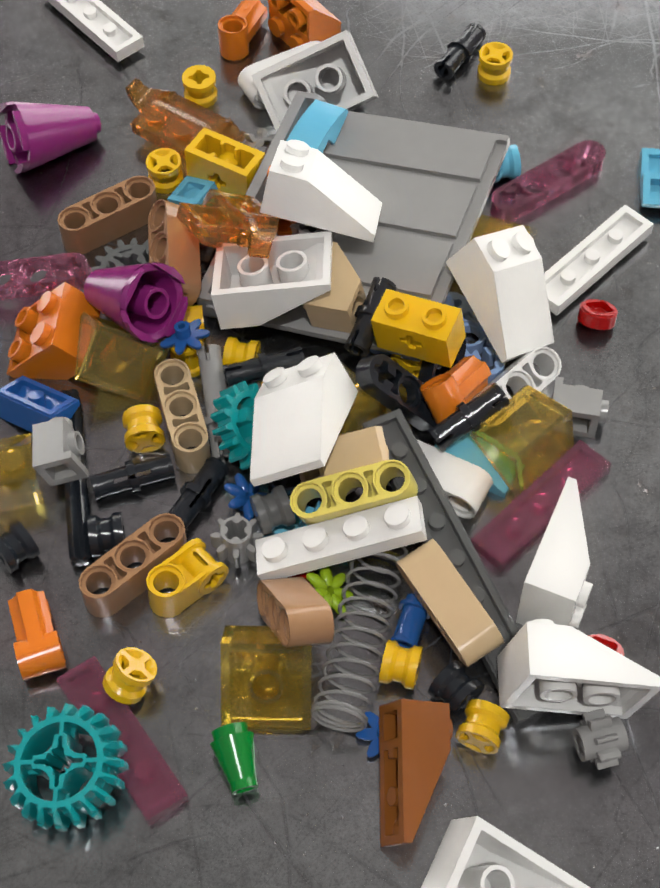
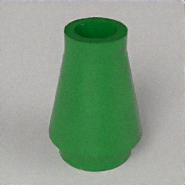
[210,722,259,795]

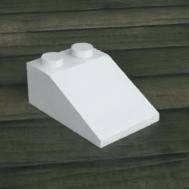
[251,30,378,132]
[260,140,382,242]
[446,225,554,363]
[211,231,333,329]
[250,352,358,487]
[516,476,593,629]
[497,619,660,719]
[421,816,590,888]

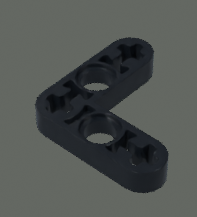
[355,339,466,431]

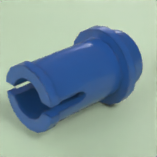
[391,593,430,648]

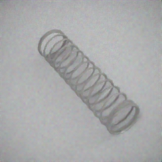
[311,547,408,733]

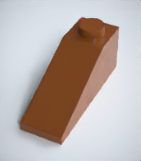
[379,699,453,847]

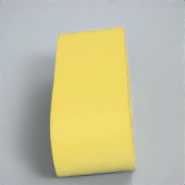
[290,459,418,526]

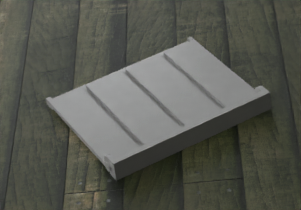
[196,91,510,362]

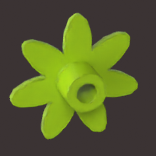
[306,566,354,615]

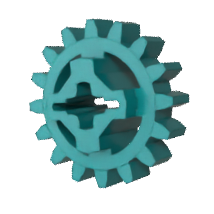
[210,381,259,470]

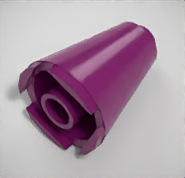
[0,101,101,174]
[84,262,188,343]

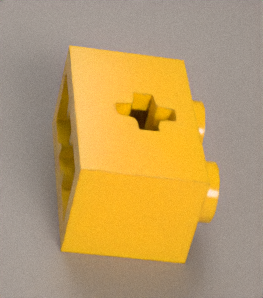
[184,127,265,198]
[371,289,466,368]

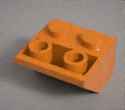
[267,0,341,49]
[7,282,100,380]

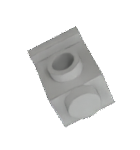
[547,376,609,438]
[32,417,89,486]

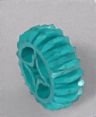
[2,703,130,832]

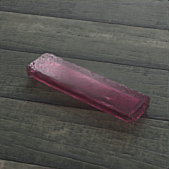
[471,440,611,572]
[56,656,189,826]

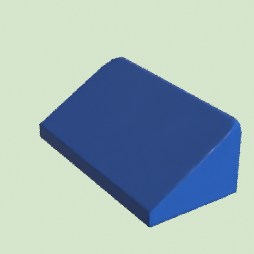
[0,376,80,432]

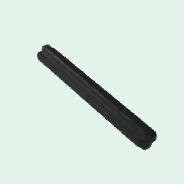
[60,389,93,567]

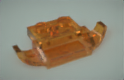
[125,78,246,159]
[177,189,279,258]

